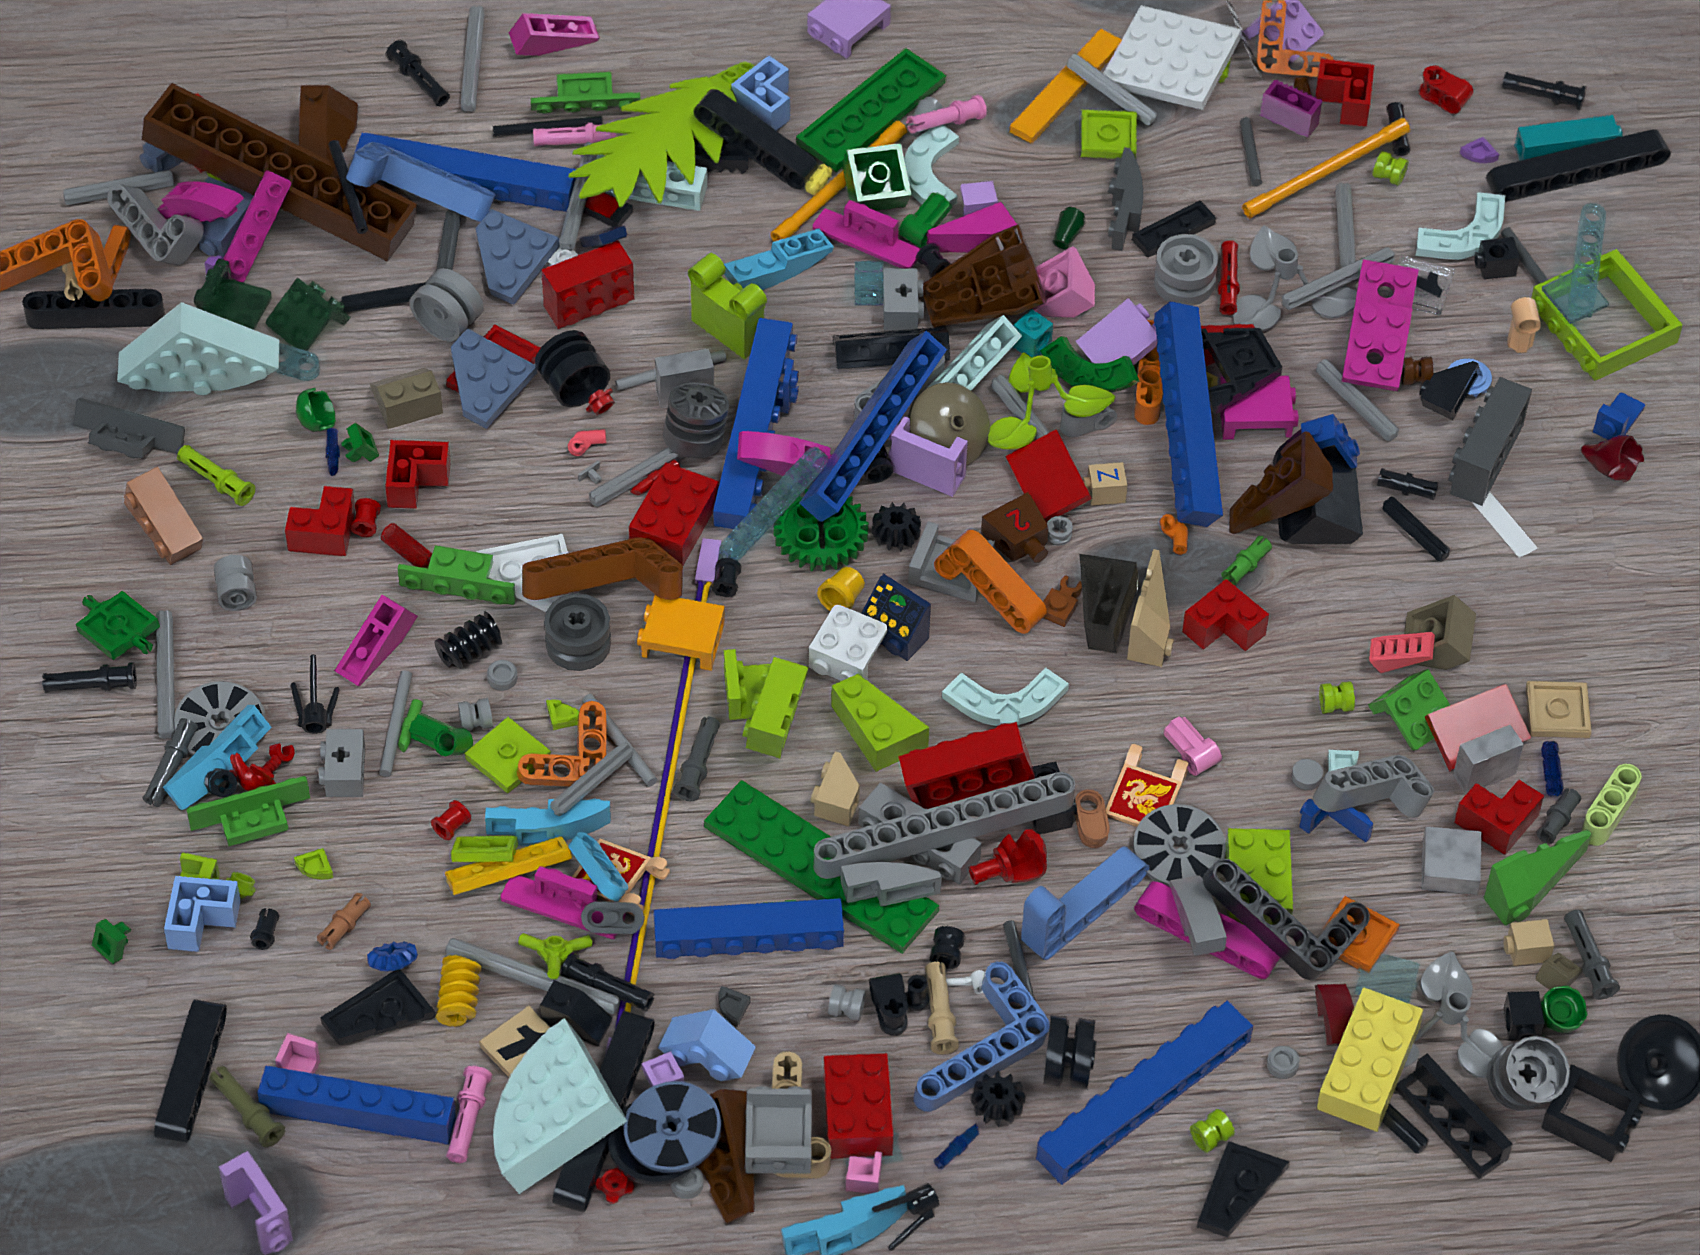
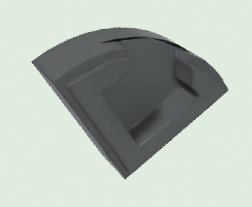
[719,986,750,1027]

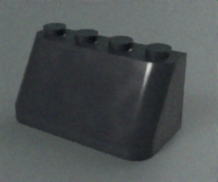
[1273,429,1363,544]

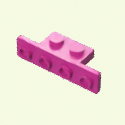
[218,170,291,282]
[812,200,920,268]
[501,866,626,940]

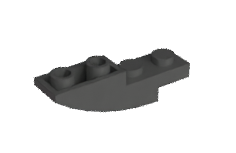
[1108,147,1144,251]

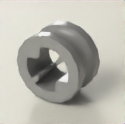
[1047,516,1073,546]

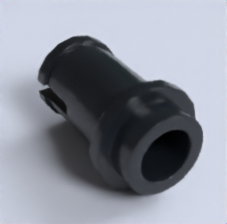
[250,908,280,950]
[905,975,929,1011]

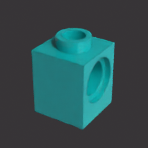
[1012,309,1053,358]

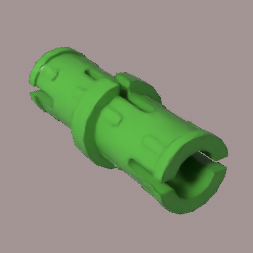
[1221,536,1272,586]

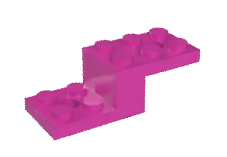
[1341,259,1419,392]

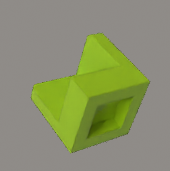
[180,853,220,880]

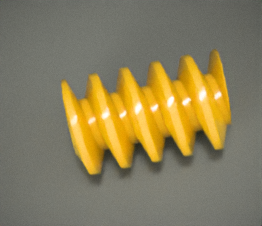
[436,955,482,1027]

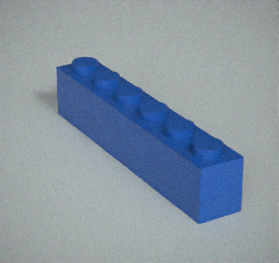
[654,898,844,959]
[257,1066,456,1145]

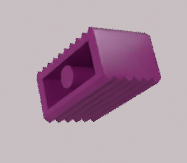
[1259,79,1322,138]

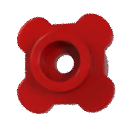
[586,388,615,415]
[596,1168,634,1204]

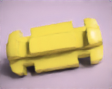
[805,164,832,195]

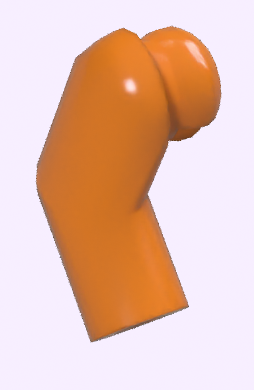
[1160,514,1188,555]

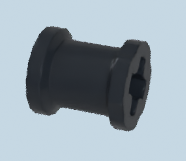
[916,243,951,278]
[711,558,742,597]
[204,768,237,798]

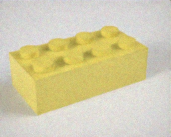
[1317,987,1424,1132]

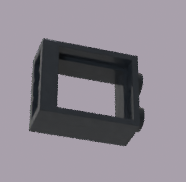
[1541,1064,1643,1162]

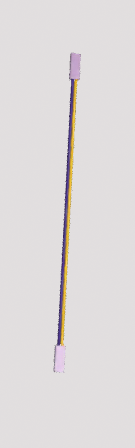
[605,538,721,1055]

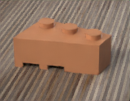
[124,466,203,565]

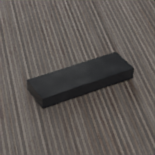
[1132,200,1216,258]

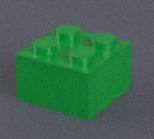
[841,143,912,211]

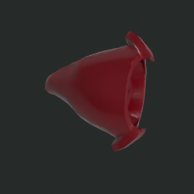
[1581,435,1644,482]

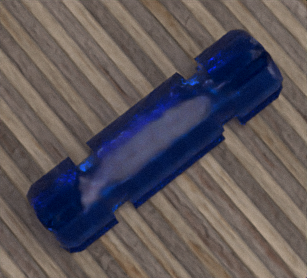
[1541,741,1564,796]

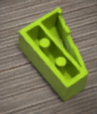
[742,657,809,759]
[831,674,930,772]

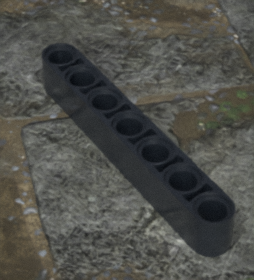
[1486,129,1671,202]
[553,1011,655,1212]

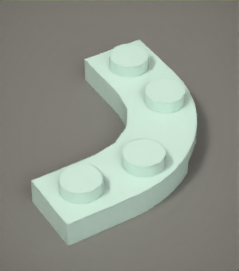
[904,125,959,206]
[1416,192,1505,260]
[942,668,1069,726]

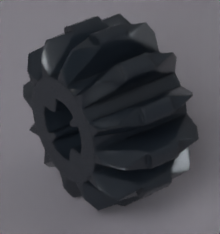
[872,502,921,552]
[971,1070,1026,1127]

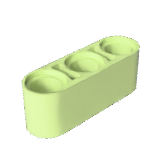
[1581,764,1642,846]

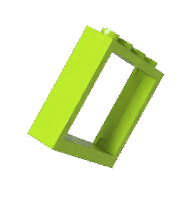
[1531,249,1683,381]

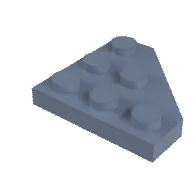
[475,209,560,305]
[451,328,537,429]

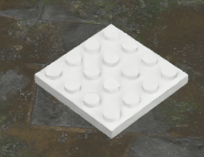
[1103,6,1242,110]

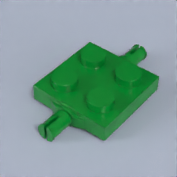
[75,591,160,660]

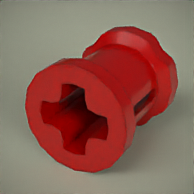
[350,498,381,537]
[431,800,471,841]

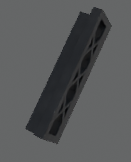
[832,327,950,369]
[1395,1053,1513,1180]

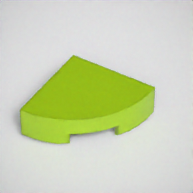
[546,699,579,730]
[294,848,334,880]

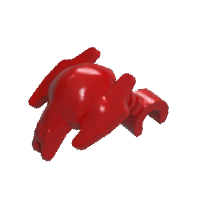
[229,743,295,791]

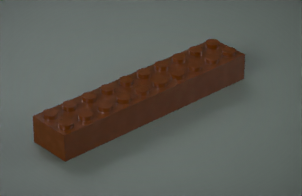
[142,83,417,262]

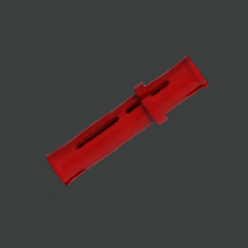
[1217,240,1240,315]

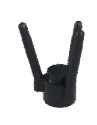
[291,654,340,734]
[872,1183,939,1250]

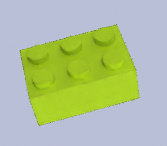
[1225,828,1293,925]

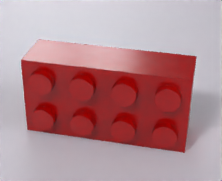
[898,722,1035,810]

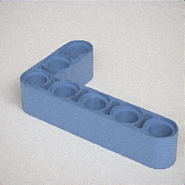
[346,142,495,221]
[1021,846,1149,960]
[913,962,1050,1112]

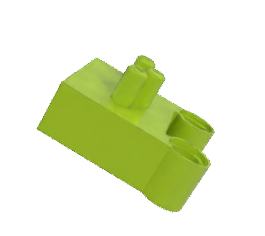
[687,253,767,360]

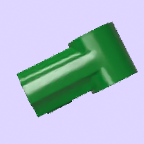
[898,192,952,248]
[409,713,473,756]

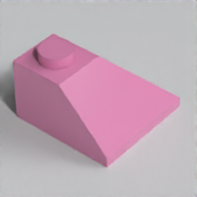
[1030,246,1095,318]

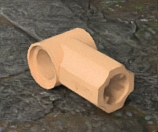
[1507,297,1541,353]

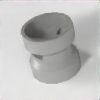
[458,698,493,731]
[828,984,866,1021]

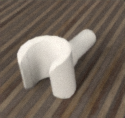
[946,970,985,994]

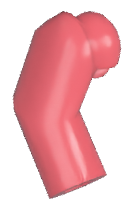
[568,429,606,456]

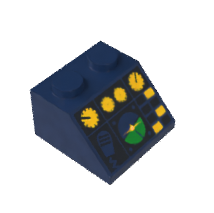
[861,573,931,661]

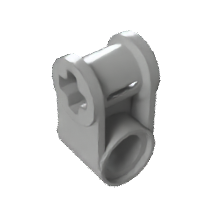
[1060,405,1118,438]

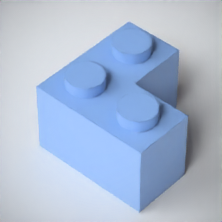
[731,55,790,131]
[164,876,241,952]
[658,1009,756,1081]

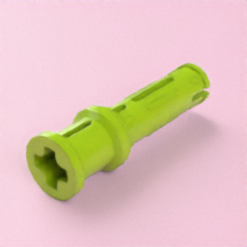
[177,445,255,506]

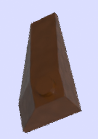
[299,85,358,162]
[1229,431,1333,534]
[696,1089,754,1223]

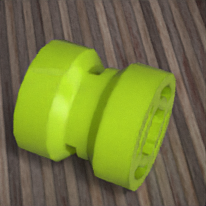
[1372,151,1409,186]
[1319,681,1355,714]
[1190,1109,1235,1153]

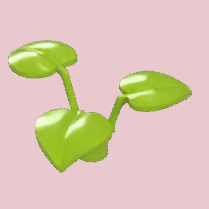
[988,352,1115,450]

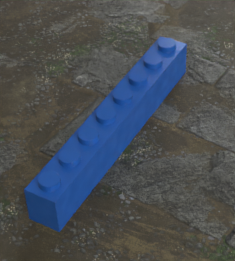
[353,132,576,212]
[1154,301,1223,527]
[713,318,797,532]
[799,331,947,522]
[1036,1000,1253,1185]

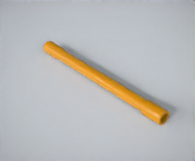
[1242,118,1410,219]
[770,121,907,241]

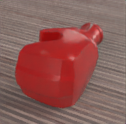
[968,829,1047,885]

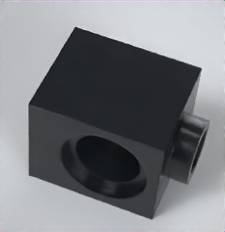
[1474,237,1520,280]
[1503,991,1544,1041]

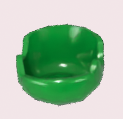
[295,388,336,432]
[1541,985,1588,1033]

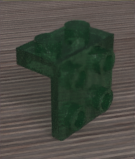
[194,258,272,330]
[266,277,351,353]

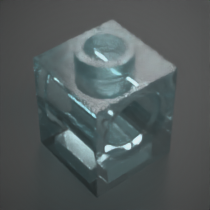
[854,261,883,306]

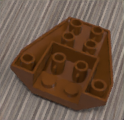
[923,224,1047,327]

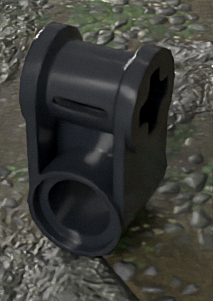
[869,973,908,1036]

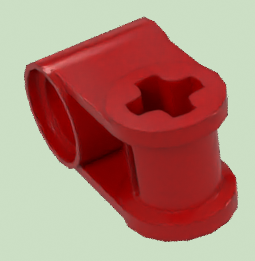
[1419,66,1474,114]

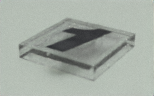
[1387,255,1455,316]

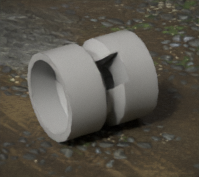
[214,555,257,611]

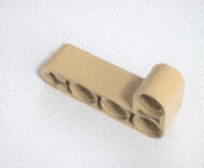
[772,1051,831,1178]

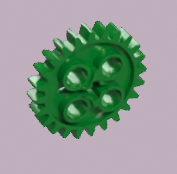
[773,489,869,572]

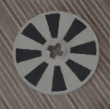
[174,681,266,756]
[1133,804,1226,887]

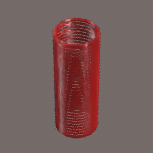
[381,523,433,568]

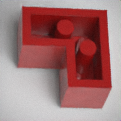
[1315,58,1374,127]
[385,440,451,509]
[285,486,355,556]
[1182,579,1269,651]
[1454,779,1544,855]

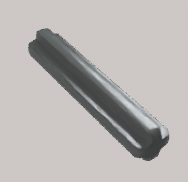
[436,209,461,270]

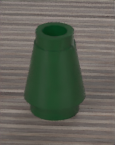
[1053,207,1085,250]

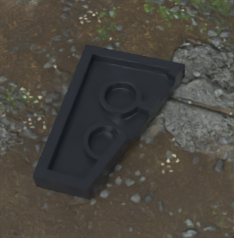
[320,969,436,1045]
[1197,1141,1290,1238]

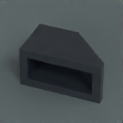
[1419,361,1480,420]
[540,980,612,1047]

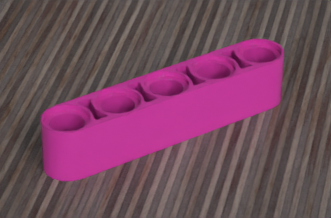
[1134,881,1280,979]

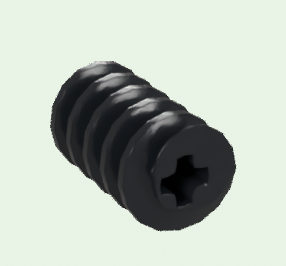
[434,611,503,669]

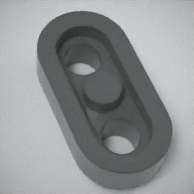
[581,901,645,934]

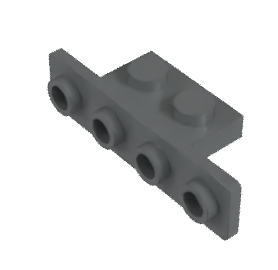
[74,398,185,459]

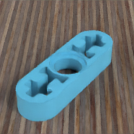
[569,832,628,901]

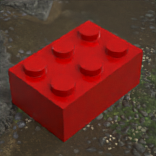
[541,240,635,329]
[629,462,719,566]
[823,1053,894,1159]

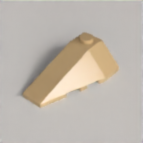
[1127,549,1174,667]

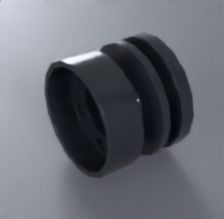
[535,330,610,407]

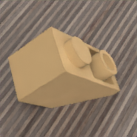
[811,751,860,826]

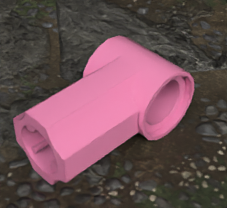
[1164,716,1222,776]

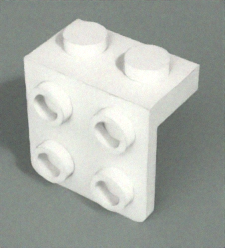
[809,605,887,681]

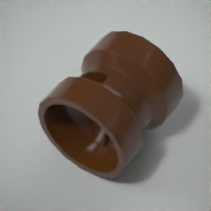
[1401,357,1434,385]

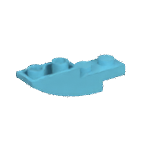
[724,229,834,290]
[163,705,272,810]
[485,799,611,846]
[781,1185,907,1255]

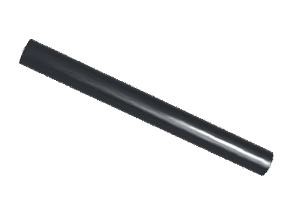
[493,116,603,137]
[328,140,368,234]

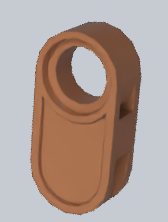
[1075,789,1110,848]

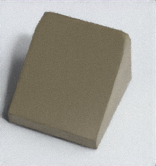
[1536,953,1583,990]

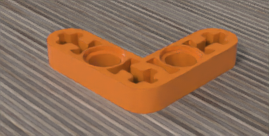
[1256,0,1334,77]
[516,701,606,787]

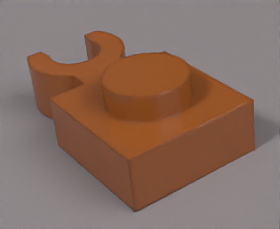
[1043,575,1083,627]

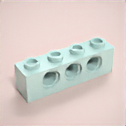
[596,155,707,211]
[926,315,1022,390]

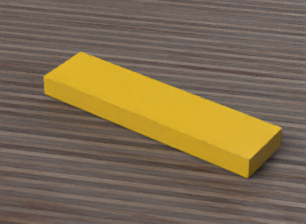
[445,836,572,895]

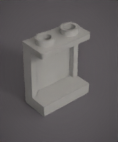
[908,521,995,603]
[746,1086,812,1174]

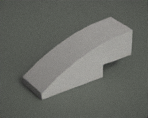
[841,862,941,907]
[1169,875,1227,956]

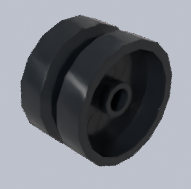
[1043,1015,1096,1090]

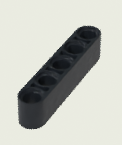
[693,89,819,190]
[22,289,165,329]
[154,999,227,1143]

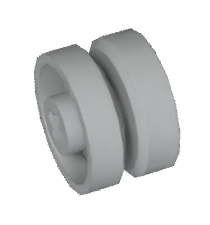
[1154,234,1218,306]
[410,268,484,342]

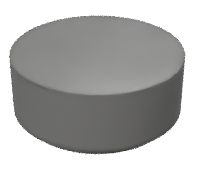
[487,660,518,691]
[1291,759,1323,790]
[1267,1046,1300,1079]
[671,1167,703,1199]

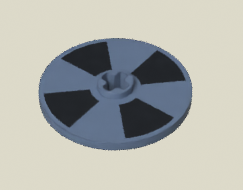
[624,1081,721,1173]

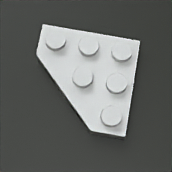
[476,534,579,612]

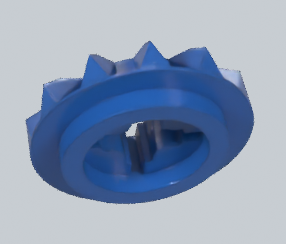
[367,941,418,971]

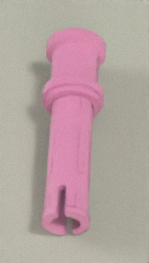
[906,95,987,134]
[533,121,617,146]
[446,1066,492,1163]

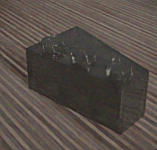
[1079,554,1140,653]

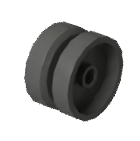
[544,593,611,671]

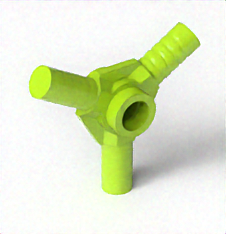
[518,933,592,979]

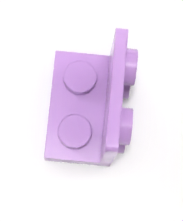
[1243,0,1324,64]

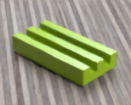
[451,836,518,862]

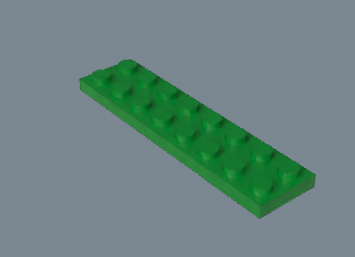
[704,780,939,954]

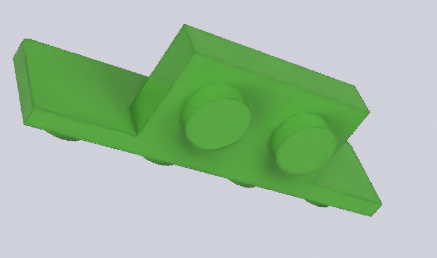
[531,72,641,114]
[397,545,516,605]
[186,776,310,846]

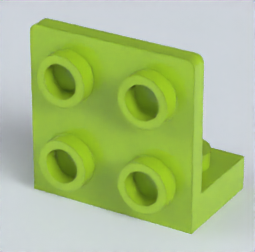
[724,649,771,720]

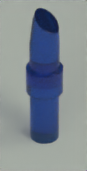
[325,428,340,476]
[933,1123,980,1169]

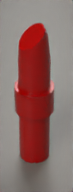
[630,459,680,495]

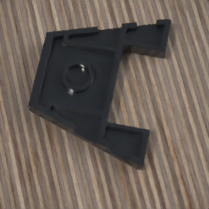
[1201,328,1282,415]

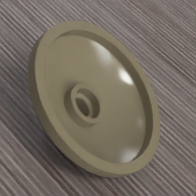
[908,383,990,465]

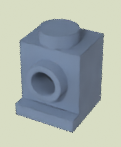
[139,143,183,172]

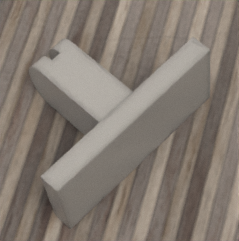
[578,460,602,484]

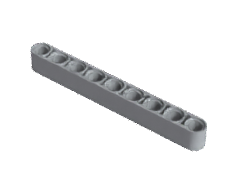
[813,772,1075,879]

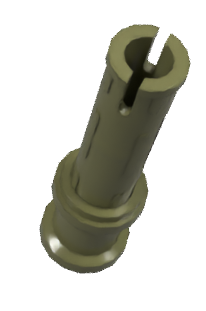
[209,1066,285,1147]

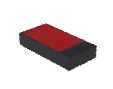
[583,192,633,227]

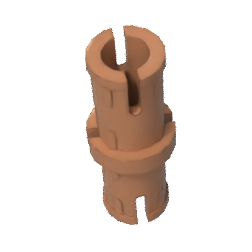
[317,893,371,950]

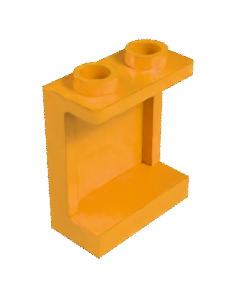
[637,595,725,671]

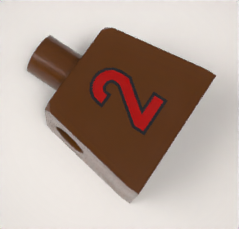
[981,492,1048,563]

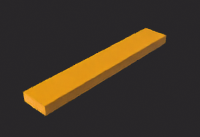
[1009,28,1122,144]

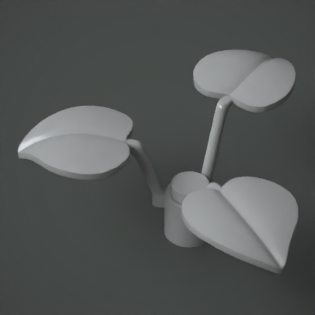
[1233,225,1357,332]
[1404,951,1504,1078]

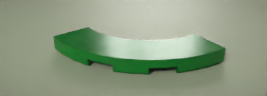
[1040,336,1140,393]

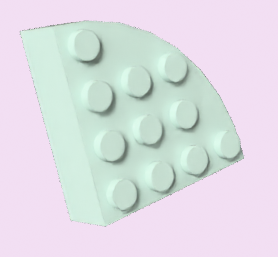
[117,302,279,395]
[493,1018,627,1194]

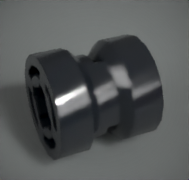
[864,445,893,483]
[929,926,965,969]

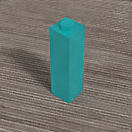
[1514,115,1623,161]

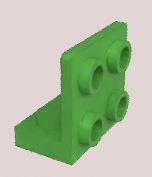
[1368,669,1450,751]

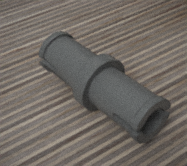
[1536,788,1581,844]

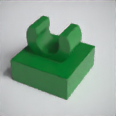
[341,422,379,462]
[92,919,131,964]

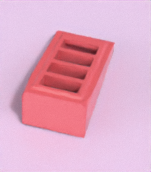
[1369,632,1435,673]

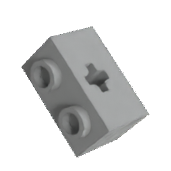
[883,268,924,330]
[319,729,366,797]

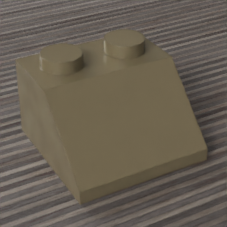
[370,368,443,429]
[1404,595,1476,670]

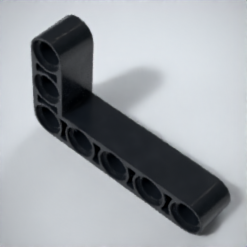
[1203,859,1370,980]

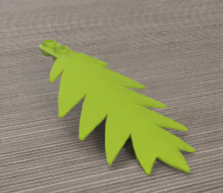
[568,62,754,207]

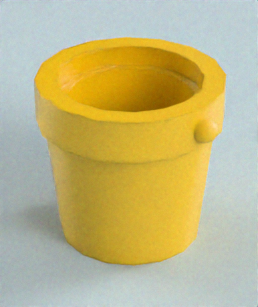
[817,567,865,611]

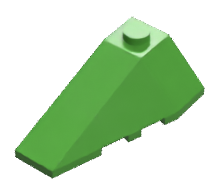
[1483,830,1592,926]

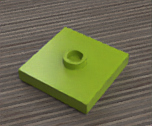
[1081,110,1137,158]
[465,717,551,793]

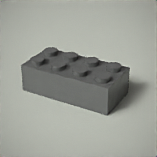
[1448,377,1532,506]

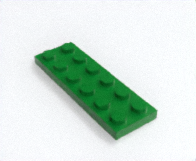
[796,48,946,172]

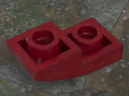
[1315,984,1354,1046]

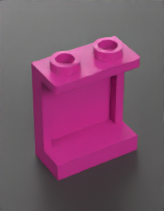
[1219,376,1298,440]

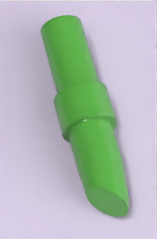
[398,699,423,752]

